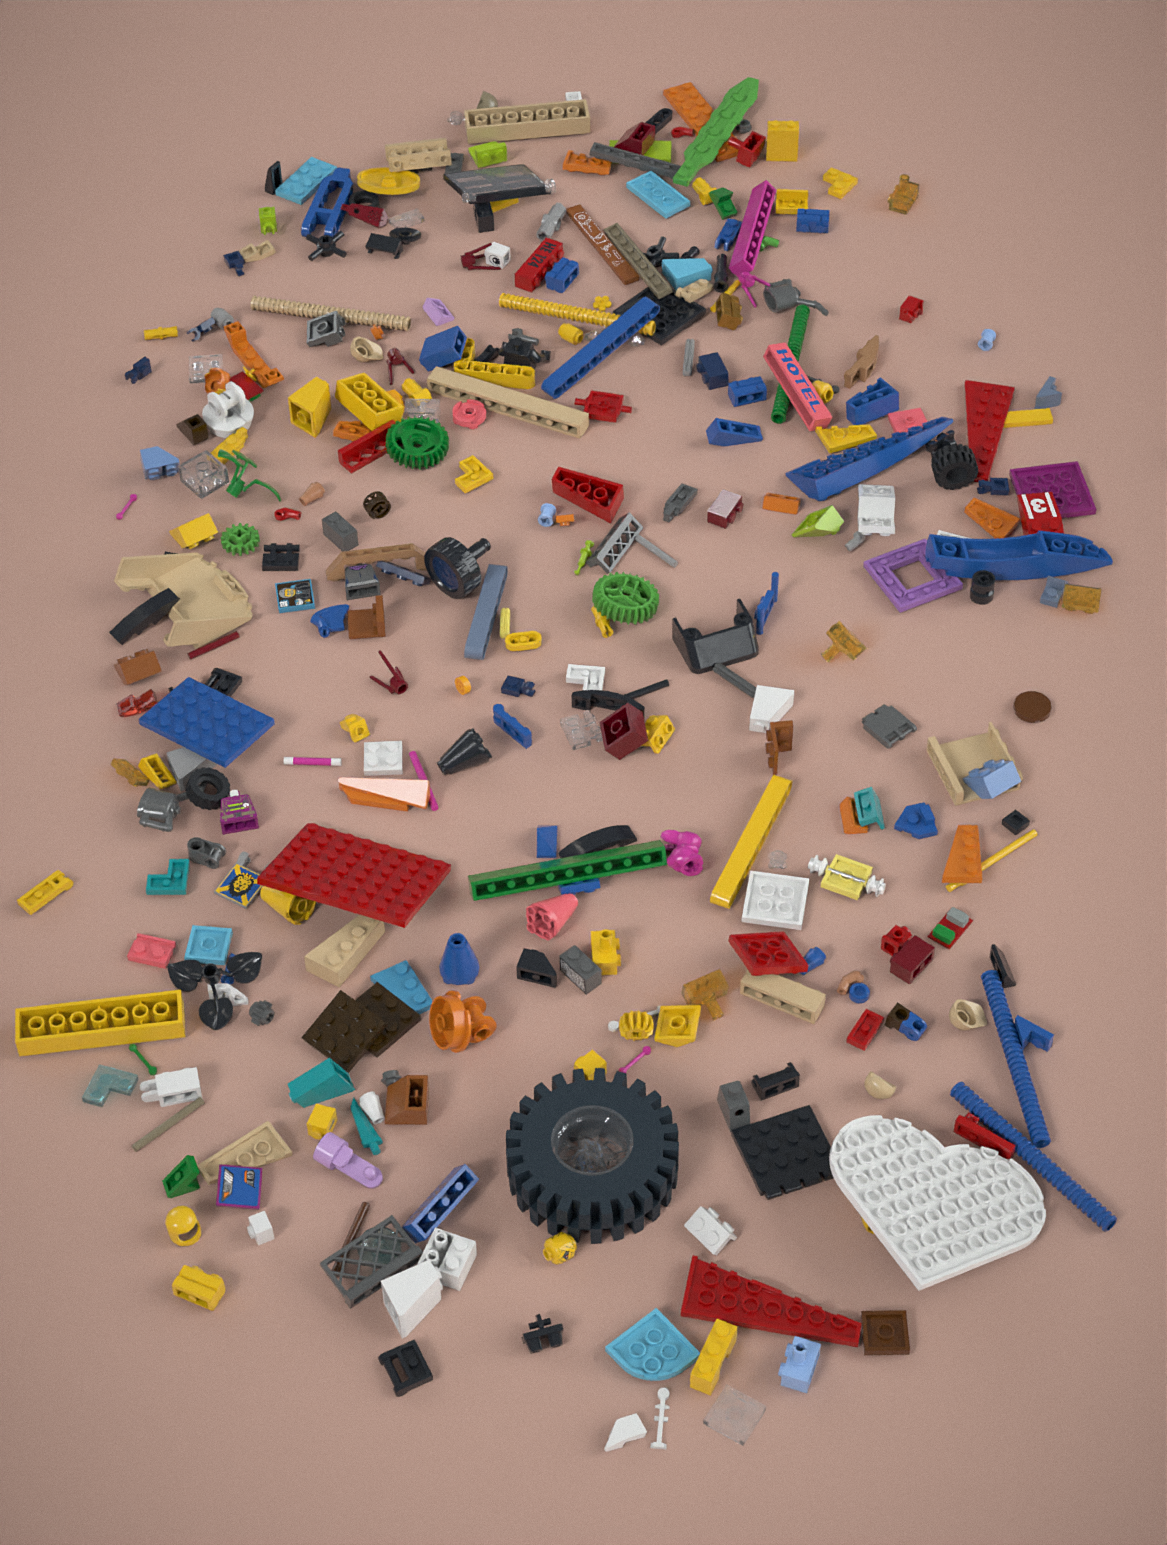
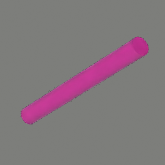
[409,751,439,811]

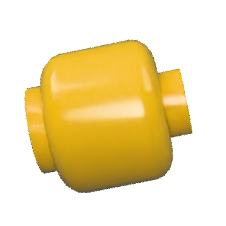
[812,380,833,404]

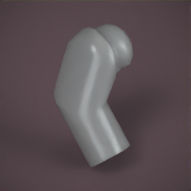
[845,531,866,552]

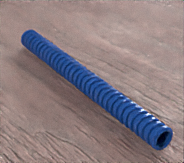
[981,970,1051,1148]
[950,1082,1117,1232]

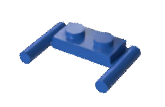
[754,572,779,635]

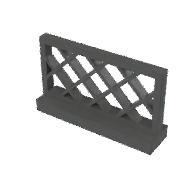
[320,1215,423,1309]

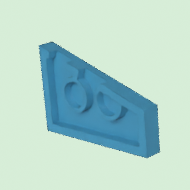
[370,960,433,1014]

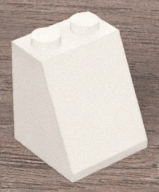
[381,1259,443,1339]

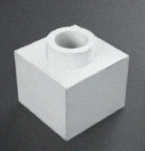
[247,1211,274,1246]

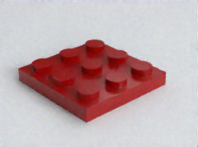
[728,931,809,976]

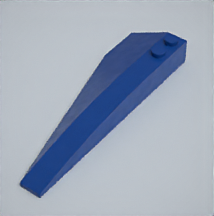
[785,417,953,501]

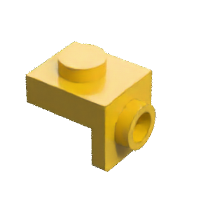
[339,714,370,742]

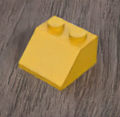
[169,513,218,550]

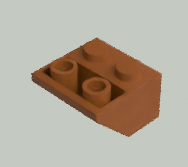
[113,649,162,685]
[385,1075,429,1125]

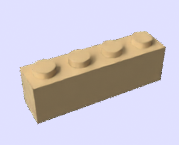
[740,970,826,1024]

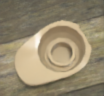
[350,337,383,362]
[949,999,987,1031]

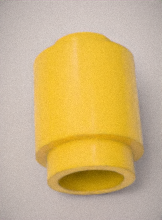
[558,323,583,345]

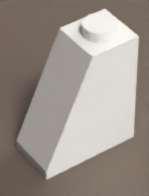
[749,685,794,733]

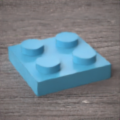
[184,925,233,965]

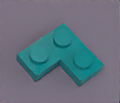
[146,859,190,895]

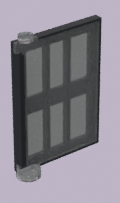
[443,164,556,204]

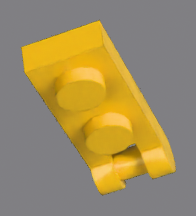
[17,870,73,915]

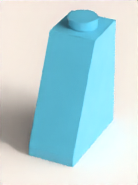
[662,258,713,291]

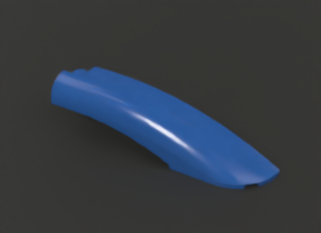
[925,530,1113,580]

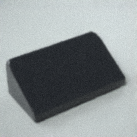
[989,944,1016,988]

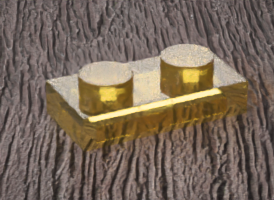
[110,758,150,787]

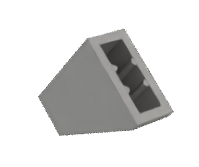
[167,747,217,791]

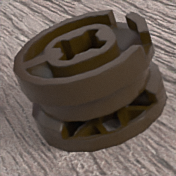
[363,491,391,519]

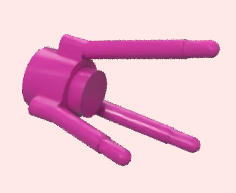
[739,271,771,308]

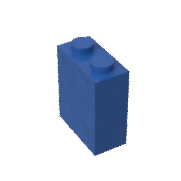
[419,326,467,372]

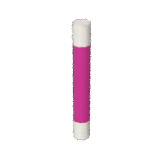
[284,757,341,766]

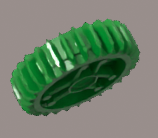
[386,416,449,470]

